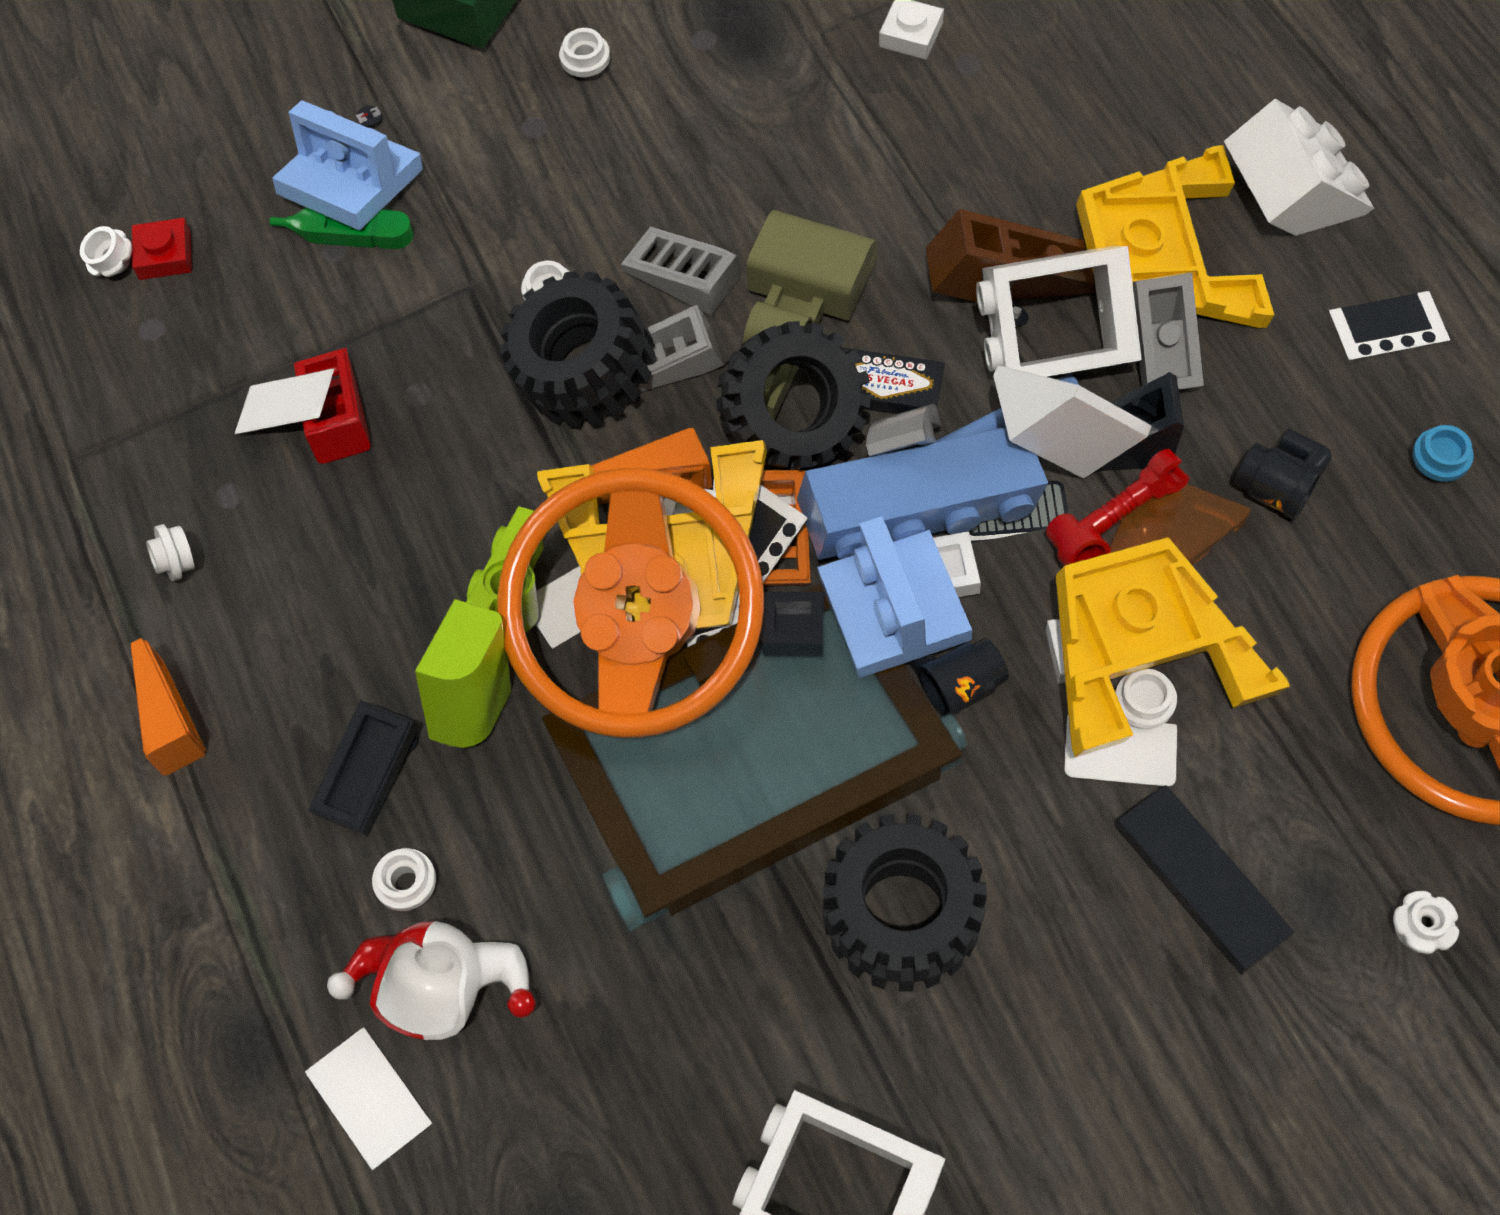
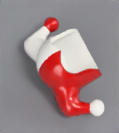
[327,921,536,1040]

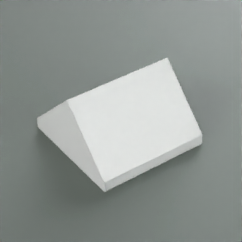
[993,365,1152,479]

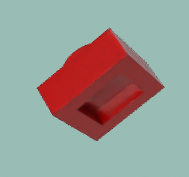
[132,218,192,280]

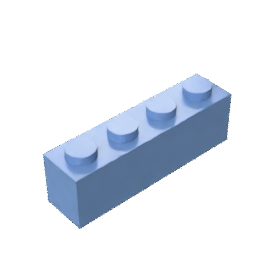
[797,427,1048,560]

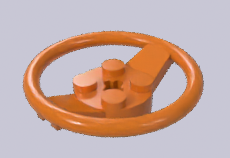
[497,468,764,738]
[1351,575,1500,825]

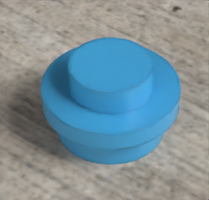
[1412,425,1474,482]

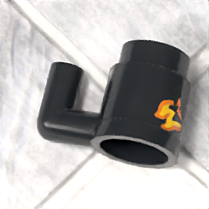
[1234,428,1332,520]
[909,638,1009,719]

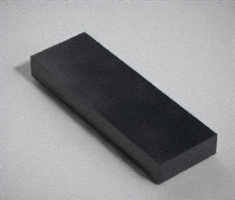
[1115,785,1294,975]

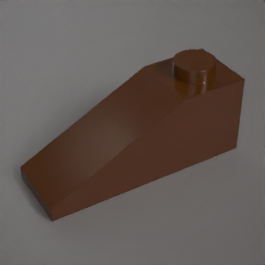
[925,209,1096,302]

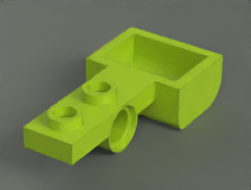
[415,506,544,748]

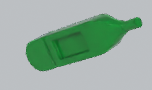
[269,208,414,249]

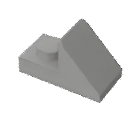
[1133,272,1204,390]

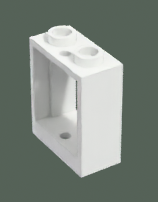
[976,246,1142,377]
[732,1090,945,1215]

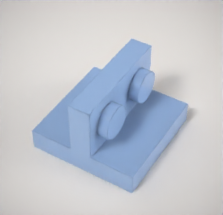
[272,100,423,230]
[817,516,972,679]

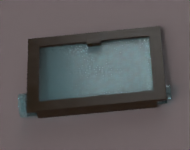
[542,583,967,932]

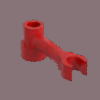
[1046,449,1190,566]

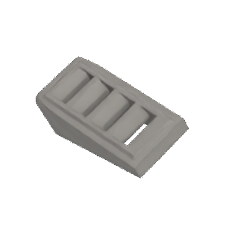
[621,227,740,316]
[637,305,725,392]

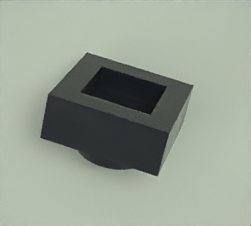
[762,592,825,656]

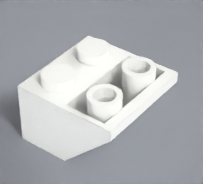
[1224,99,1374,236]

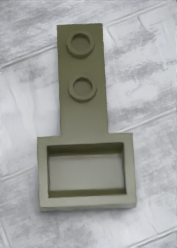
[721,209,878,420]

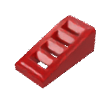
[294,348,371,464]

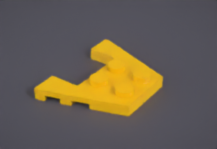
[1076,145,1274,328]
[537,440,767,630]
[1056,537,1290,757]

